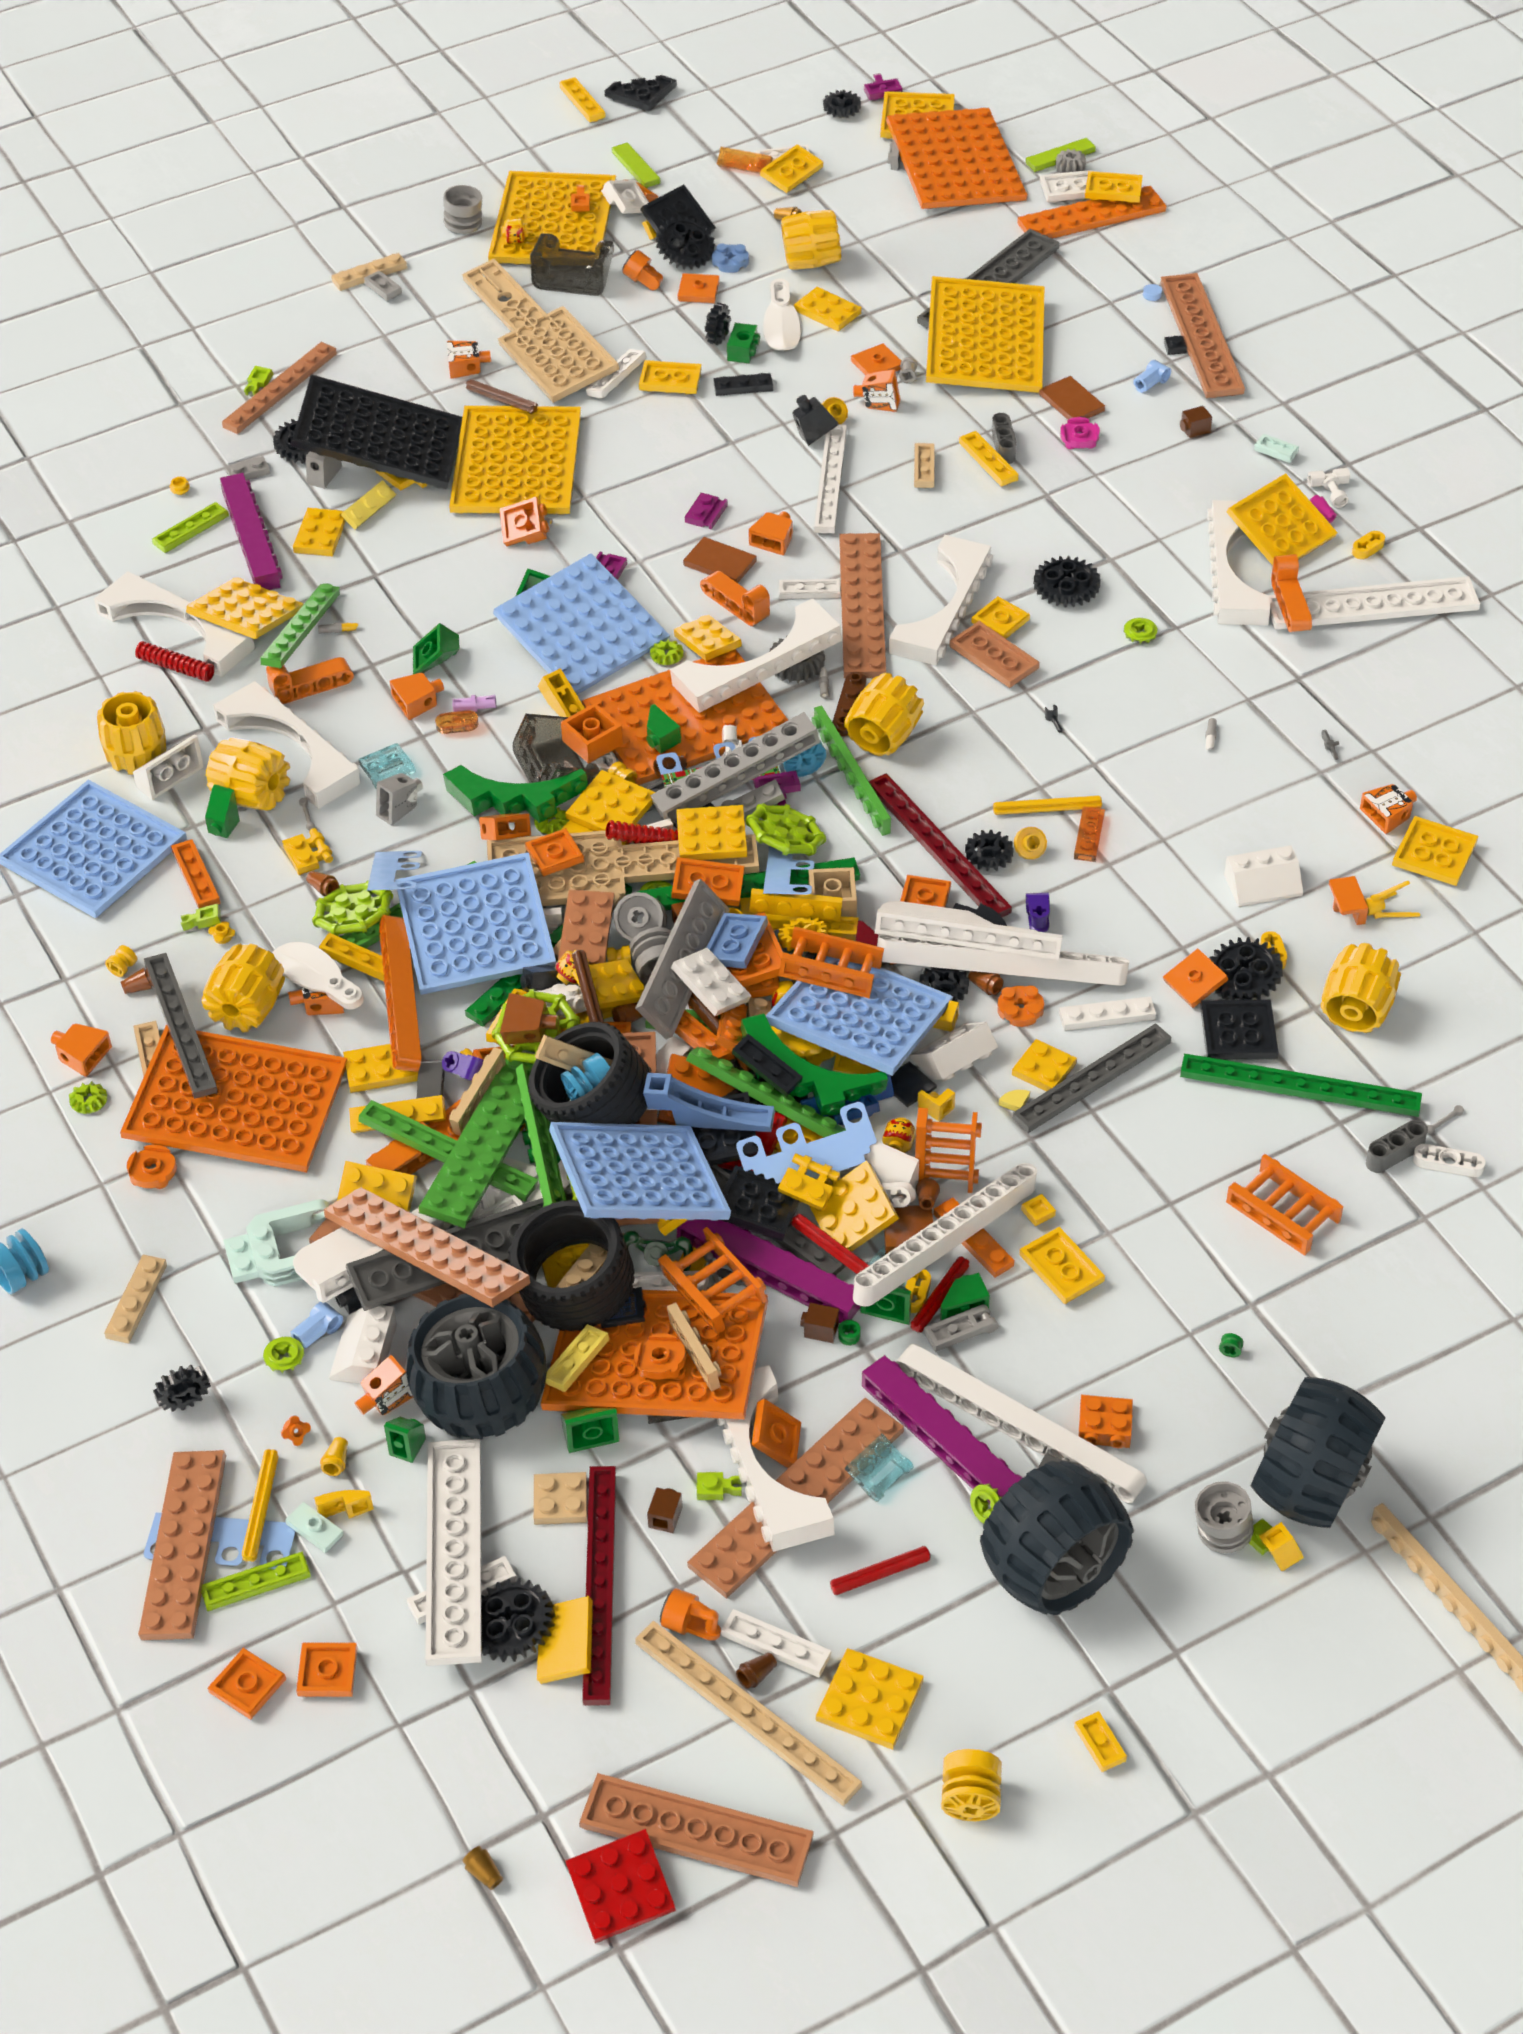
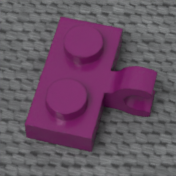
[864,73,903,100]
[753,771,801,806]

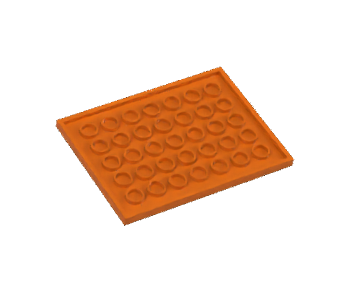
[886,107,1027,209]
[582,649,788,785]
[120,1025,347,1172]
[540,1290,768,1420]

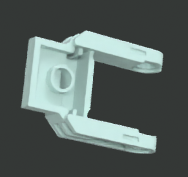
[223,1199,330,1287]

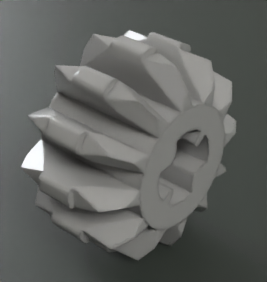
[1056,149,1086,173]

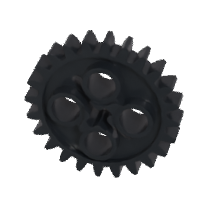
[655,215,715,270]
[273,419,310,464]
[1033,556,1101,607]
[1209,937,1283,1000]
[481,1578,556,1662]

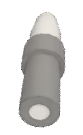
[819,667,829,699]
[1205,718,1217,750]

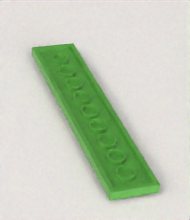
[418,1058,534,1228]

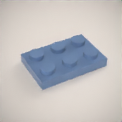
[706,913,768,969]

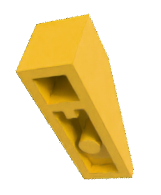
[538,668,585,720]

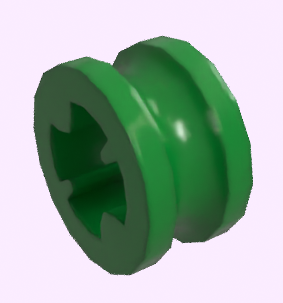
[838,1320,861,1346]
[1219,1333,1244,1357]

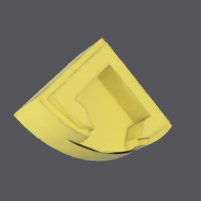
[999,1090,1030,1111]

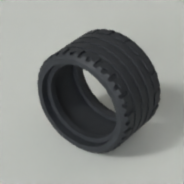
[528,1022,652,1124]
[508,1200,635,1331]

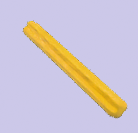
[993,796,1102,815]
[241,1449,279,1562]

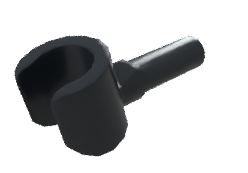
[1045,705,1063,733]

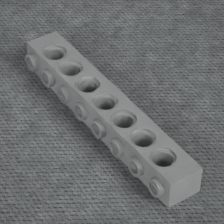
[651,712,820,823]

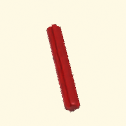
[791,1214,870,1274]
[911,1256,969,1333]
[830,1546,930,1595]

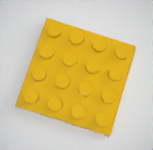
[880,91,955,139]
[1226,473,1338,565]
[186,578,304,639]

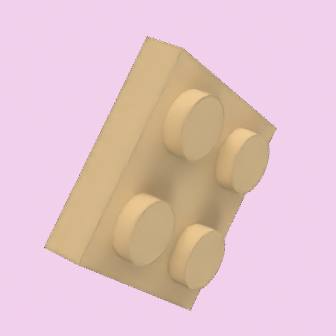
[534,1472,587,1525]

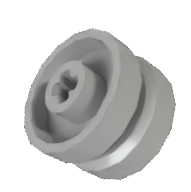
[613,892,667,941]

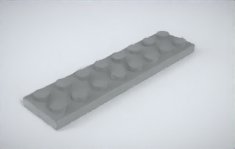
[635,879,730,1039]

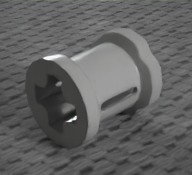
[899,357,917,383]

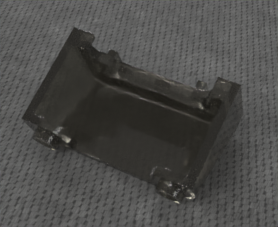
[530,233,614,296]
[512,713,600,785]

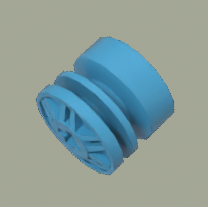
[782,721,826,777]
[561,1053,610,1101]
[0,1228,49,1295]

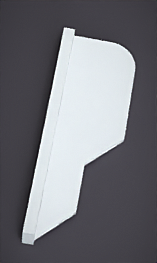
[875,901,1063,960]
[293,1193,488,1303]

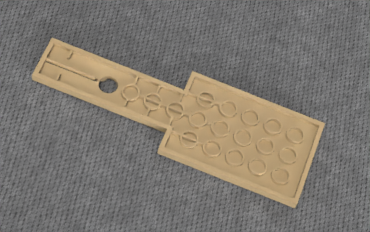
[462,259,619,403]
[487,831,759,906]

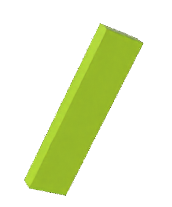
[1025,137,1096,172]
[612,142,660,188]
[152,502,229,553]
[201,1551,311,1612]

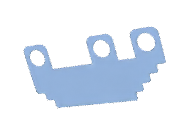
[736,1102,877,1184]

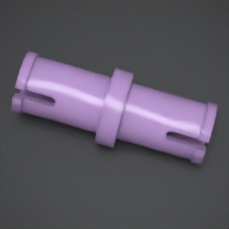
[452,695,497,712]

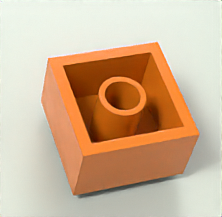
[561,703,623,764]

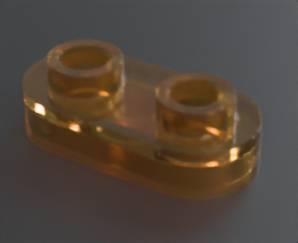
[435,710,479,734]

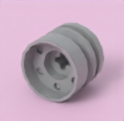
[444,185,482,234]
[630,927,671,986]
[1195,1482,1254,1553]

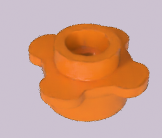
[281,1415,311,1446]

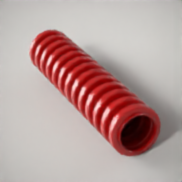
[135,641,214,682]
[605,820,678,844]

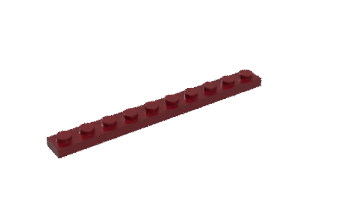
[869,773,1012,917]
[582,1466,616,1706]

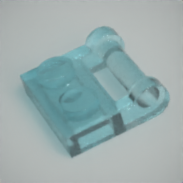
[359,743,416,789]
[844,1433,914,1502]

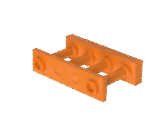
[779,926,884,998]
[915,1108,982,1193]
[1226,1154,1344,1256]
[658,1227,767,1335]

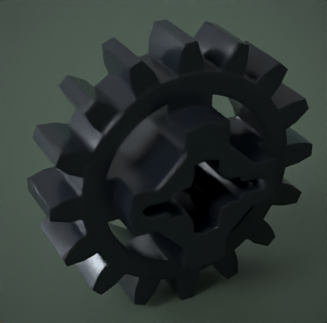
[823,90,861,118]
[704,302,731,346]
[965,829,1014,871]
[919,967,969,1002]
[153,1365,211,1412]

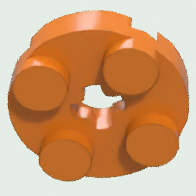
[997,985,1044,1027]
[127,1144,177,1189]
[634,1333,686,1379]

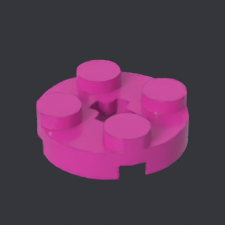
[1060,417,1100,449]

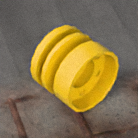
[941,1749,1002,1821]

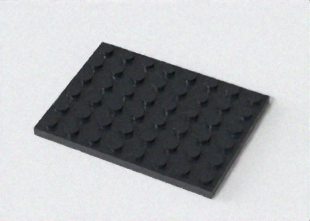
[291,374,463,489]

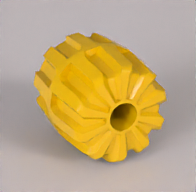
[781,210,842,270]
[845,673,924,756]
[97,691,167,775]
[206,738,290,811]
[202,943,285,1033]
[1321,943,1401,1033]

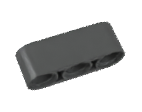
[992,413,1016,464]
[416,1060,445,1099]
[1366,1120,1428,1173]

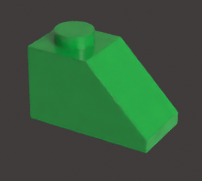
[646,704,681,754]
[205,784,240,838]
[940,1272,990,1321]
[384,1416,426,1463]

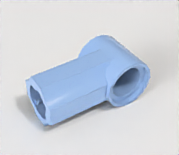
[1133,360,1171,393]
[291,1302,343,1349]

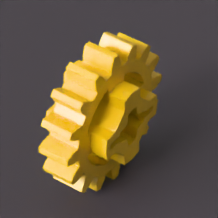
[778,917,828,952]

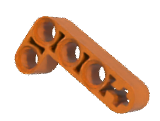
[1271,554,1312,632]
[700,571,770,626]
[266,657,354,704]

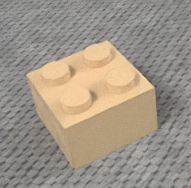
[809,867,857,920]

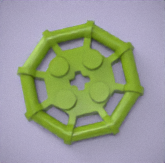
[746,803,826,856]
[312,880,394,936]
[492,989,580,1064]

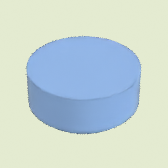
[1143,284,1162,301]

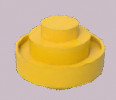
[822,397,848,425]
[1014,827,1047,860]

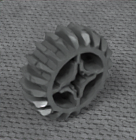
[769,636,825,683]

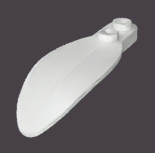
[763,279,801,350]
[272,942,364,1010]

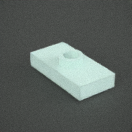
[1254,434,1299,463]
[286,1502,343,1553]

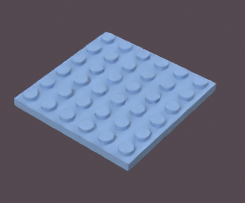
[493,553,670,695]
[0,779,187,918]
[395,852,556,995]
[766,956,953,1076]
[549,1122,731,1221]

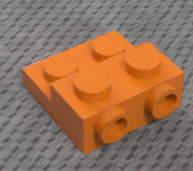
[500,497,550,546]
[1078,1395,1133,1448]

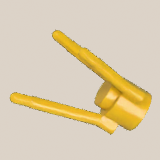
[1364,881,1420,919]

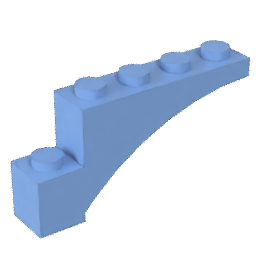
[643,1073,775,1132]

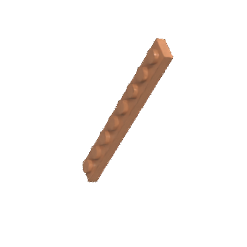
[222,342,337,434]

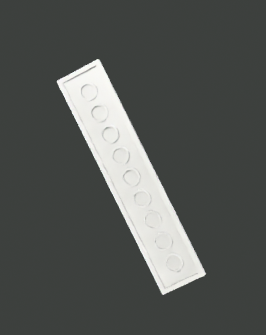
[1269,576,1480,630]
[426,1439,482,1666]

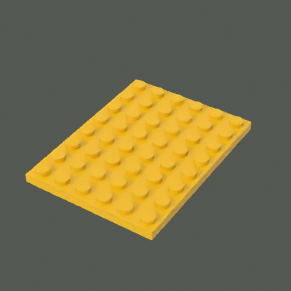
[488,171,616,268]
[926,276,1045,393]
[449,406,581,514]

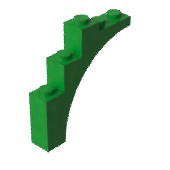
[443,765,588,823]
[741,1013,888,1116]

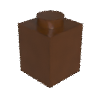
[1180,406,1212,438]
[800,1303,839,1343]
[647,1487,683,1533]

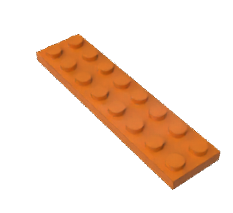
[1017,186,1166,239]

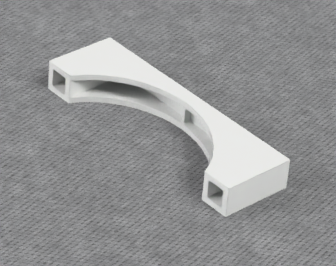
[1207,500,1270,625]
[889,535,993,666]
[94,571,255,677]
[670,598,842,713]
[213,681,360,809]
[716,1365,834,1552]

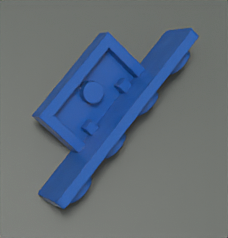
[800,1074,894,1125]

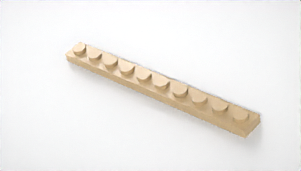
[1371,1503,1523,1693]
[635,1620,862,1806]

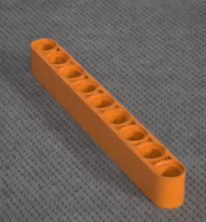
[379,915,421,1072]

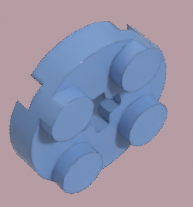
[712,243,749,273]

